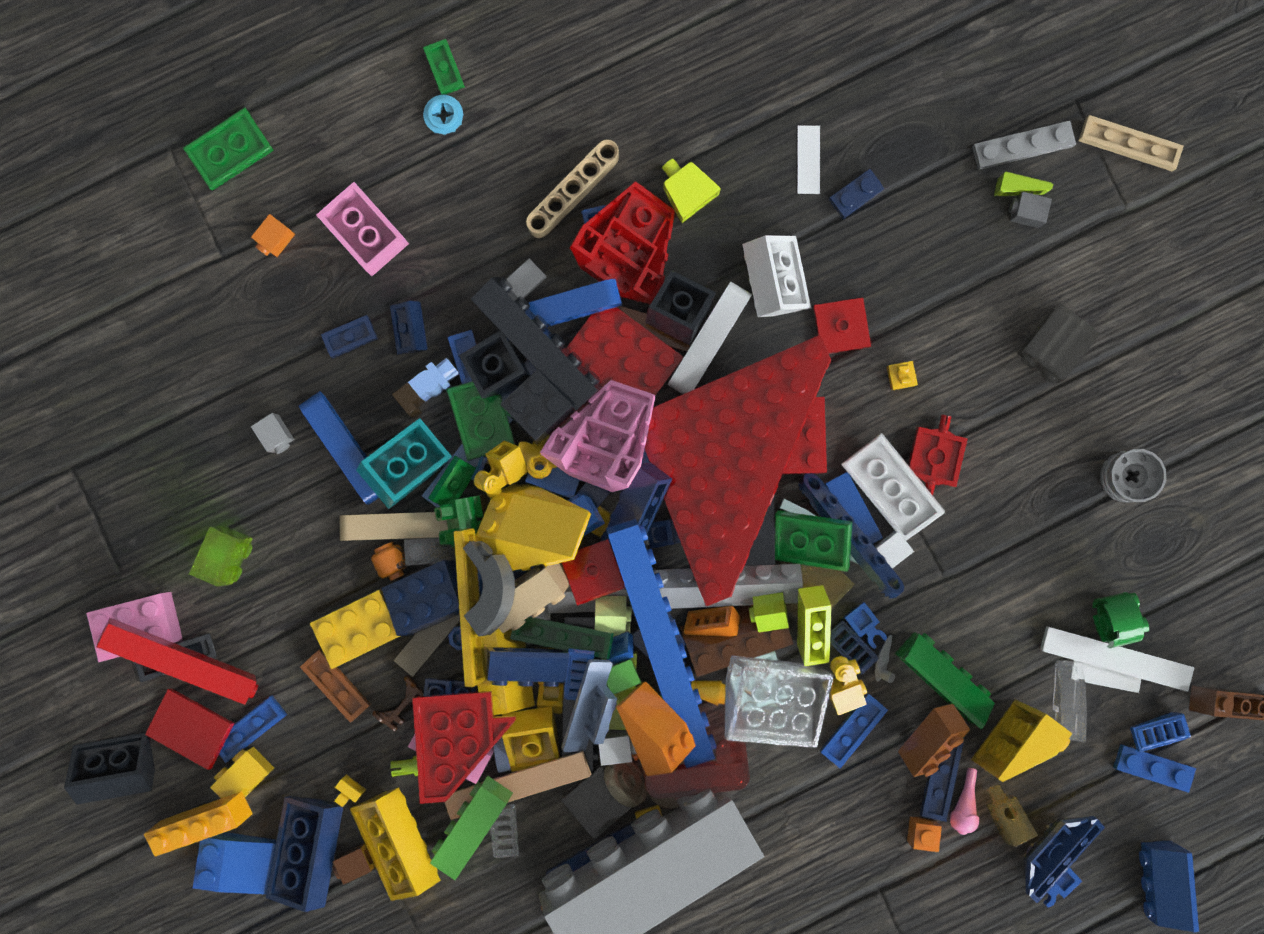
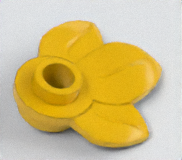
[519,435,557,479]

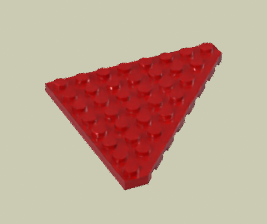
[645,335,831,606]

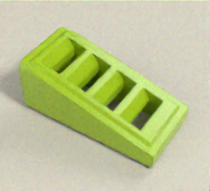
[994,172,1053,196]

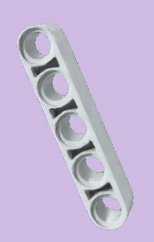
[668,282,752,394]

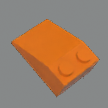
[616,681,696,776]

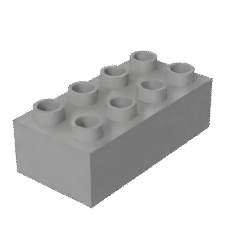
[538,782,764,934]

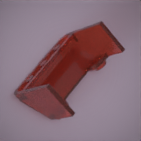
[641,710,750,799]

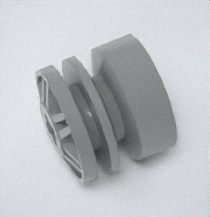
[1100,449,1166,502]

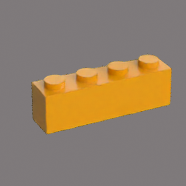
[144,791,253,857]

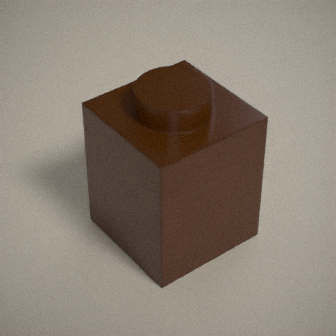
[333,843,375,885]

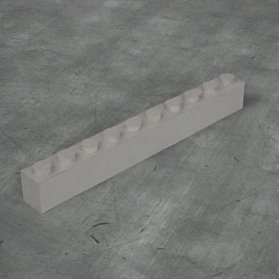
[548,564,803,613]

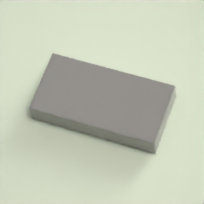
[506,258,547,298]

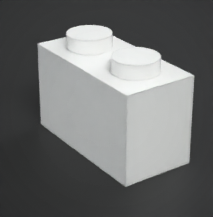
[599,730,636,766]

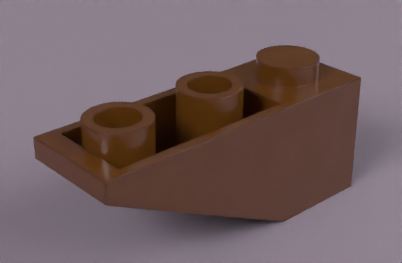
[1189,685,1264,720]

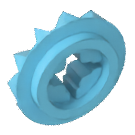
[423,95,464,135]

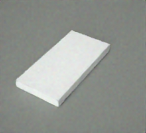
[841,433,945,541]

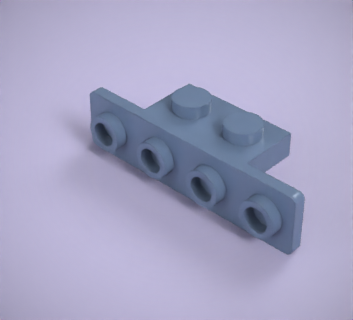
[561,659,617,752]

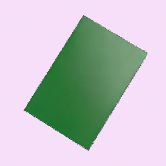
[183,108,274,191]
[447,381,516,461]
[775,511,852,572]

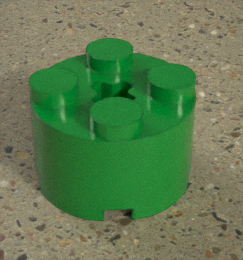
[1092,592,1149,649]

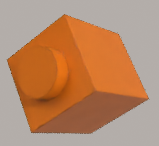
[251,214,295,257]
[907,817,942,852]

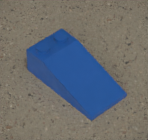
[193,832,276,894]

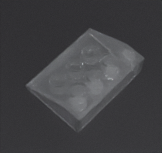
[725,655,834,748]

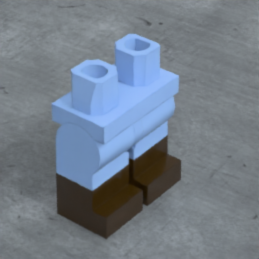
[392,358,459,419]

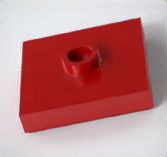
[813,298,871,354]
[562,539,626,606]

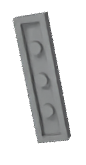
[972,121,1076,170]

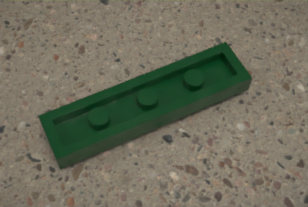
[510,616,614,659]

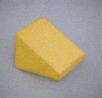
[537,683,564,714]

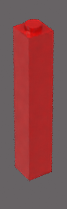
[96,617,258,705]

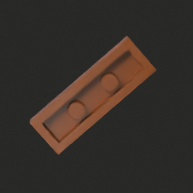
[300,649,371,723]

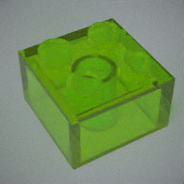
[189,527,253,586]

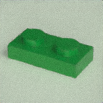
[423,39,465,95]
[428,455,476,506]

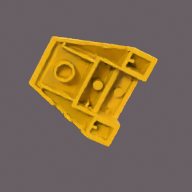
[475,484,591,571]

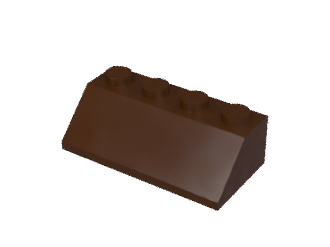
[680,605,793,677]

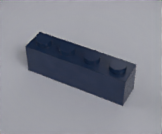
[600,462,672,567]

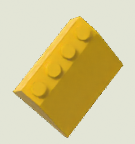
[971,699,1073,782]

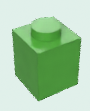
[606,658,641,694]

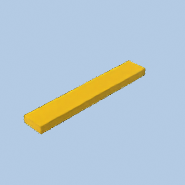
[454,528,485,687]

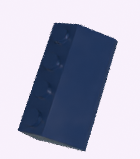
[266,796,344,912]

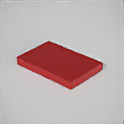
[145,689,234,770]

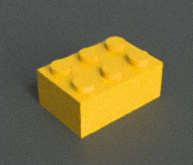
[310,589,400,669]

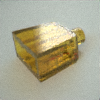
[987,784,1038,847]

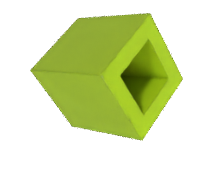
[749,592,789,632]

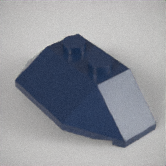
[1024,816,1105,904]

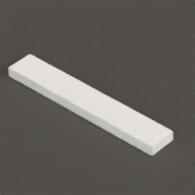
[1040,626,1194,692]

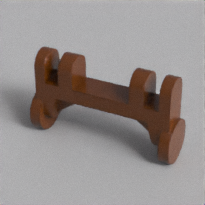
[372,675,424,732]

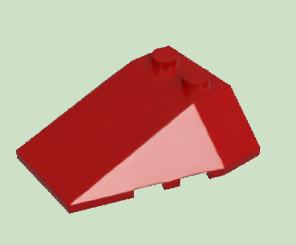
[570,182,675,304]

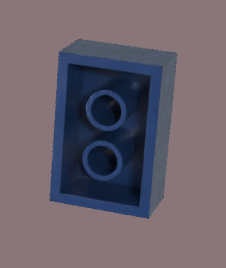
[381,560,460,636]

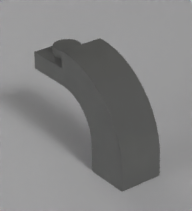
[463,541,515,637]

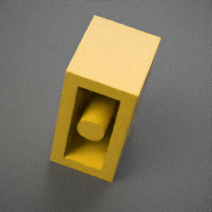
[210,747,274,798]

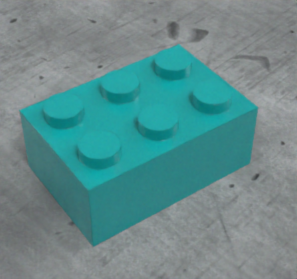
[356,418,452,509]

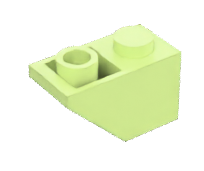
[595,596,631,637]

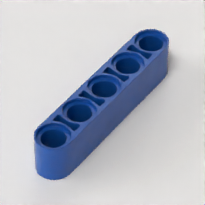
[529,279,622,327]
[299,391,379,505]

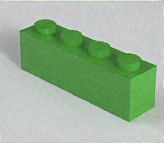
[430,776,513,880]

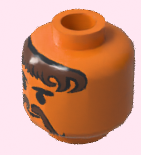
[371,542,408,581]

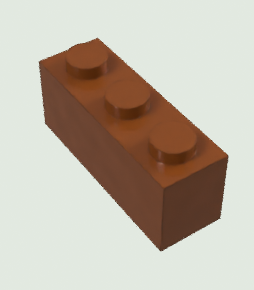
[898,704,970,777]

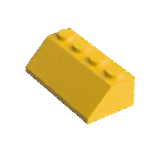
[478,628,535,715]
[350,788,441,901]

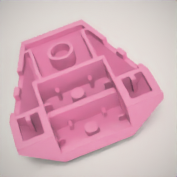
[540,380,655,492]

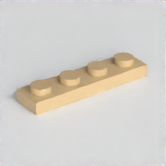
[1079,115,1183,171]

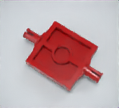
[908,415,968,495]

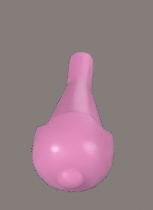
[950,768,979,835]

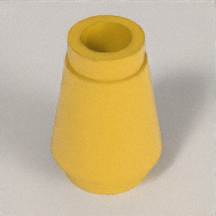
[691,681,728,706]

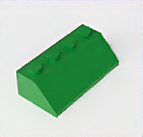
[895,632,995,729]

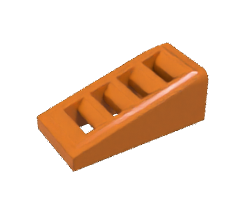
[684,605,740,637]

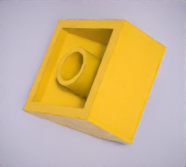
[502,706,561,772]

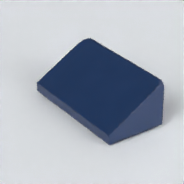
[390,301,427,355]

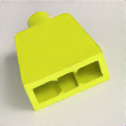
[662,159,720,223]

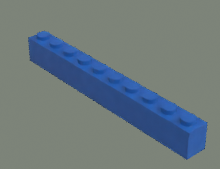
[606,519,717,768]

